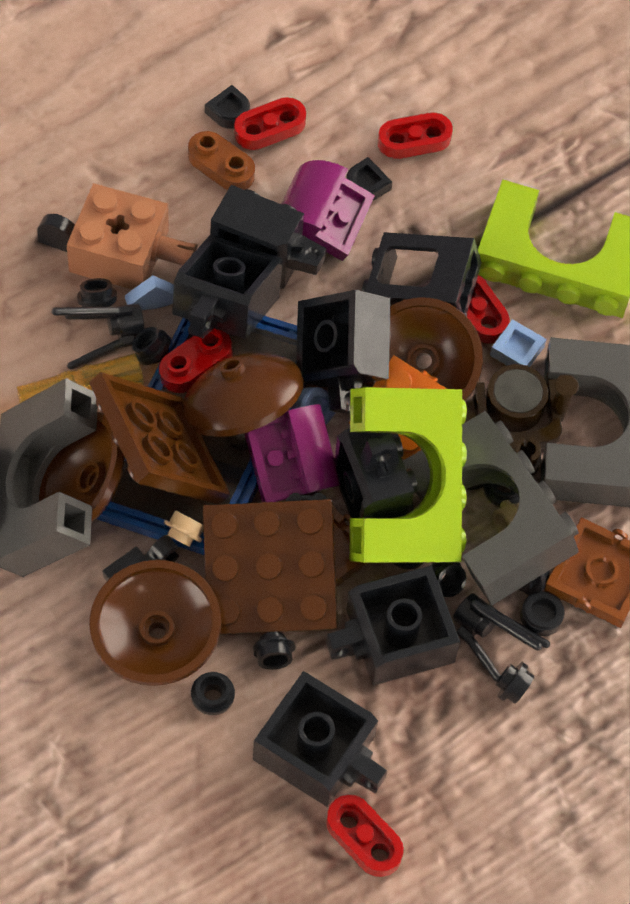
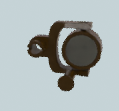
[472,364,579,477]

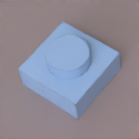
[490,319,546,367]

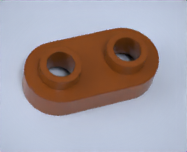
[188,131,255,190]

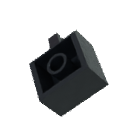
[210,185,326,289]
[172,234,283,339]
[296,290,391,414]
[335,428,418,518]
[326,565,460,686]
[253,671,387,807]

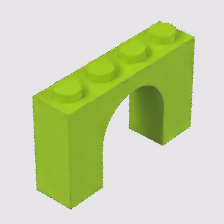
[478,179,630,318]
[349,387,467,563]

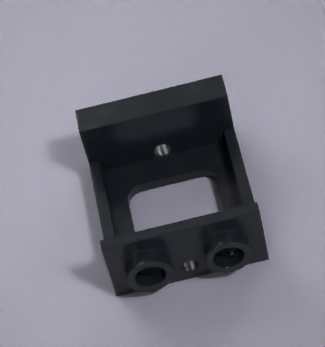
[362,232,482,316]

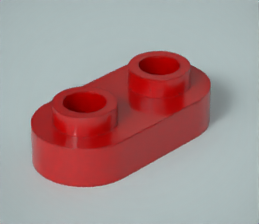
[234,97,306,150]
[378,112,453,159]
[466,275,510,344]
[159,329,233,393]
[326,795,404,877]

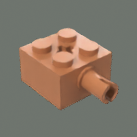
[66,183,198,289]

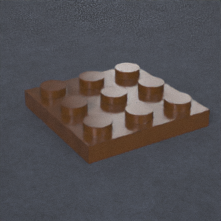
[89,372,231,504]
[203,499,338,635]

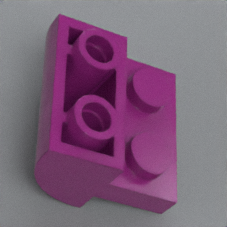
[281,160,375,261]
[244,404,341,503]

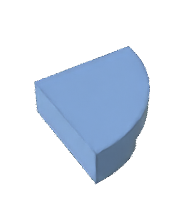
[125,275,174,310]

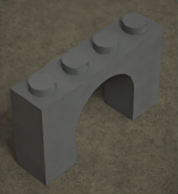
[540,337,630,507]
[0,378,98,577]
[403,411,579,606]

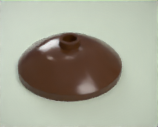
[366,297,483,401]
[182,352,304,437]
[39,412,125,523]
[89,560,221,686]

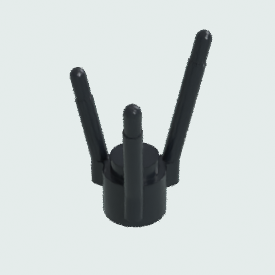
[51,303,144,370]
[453,593,550,682]

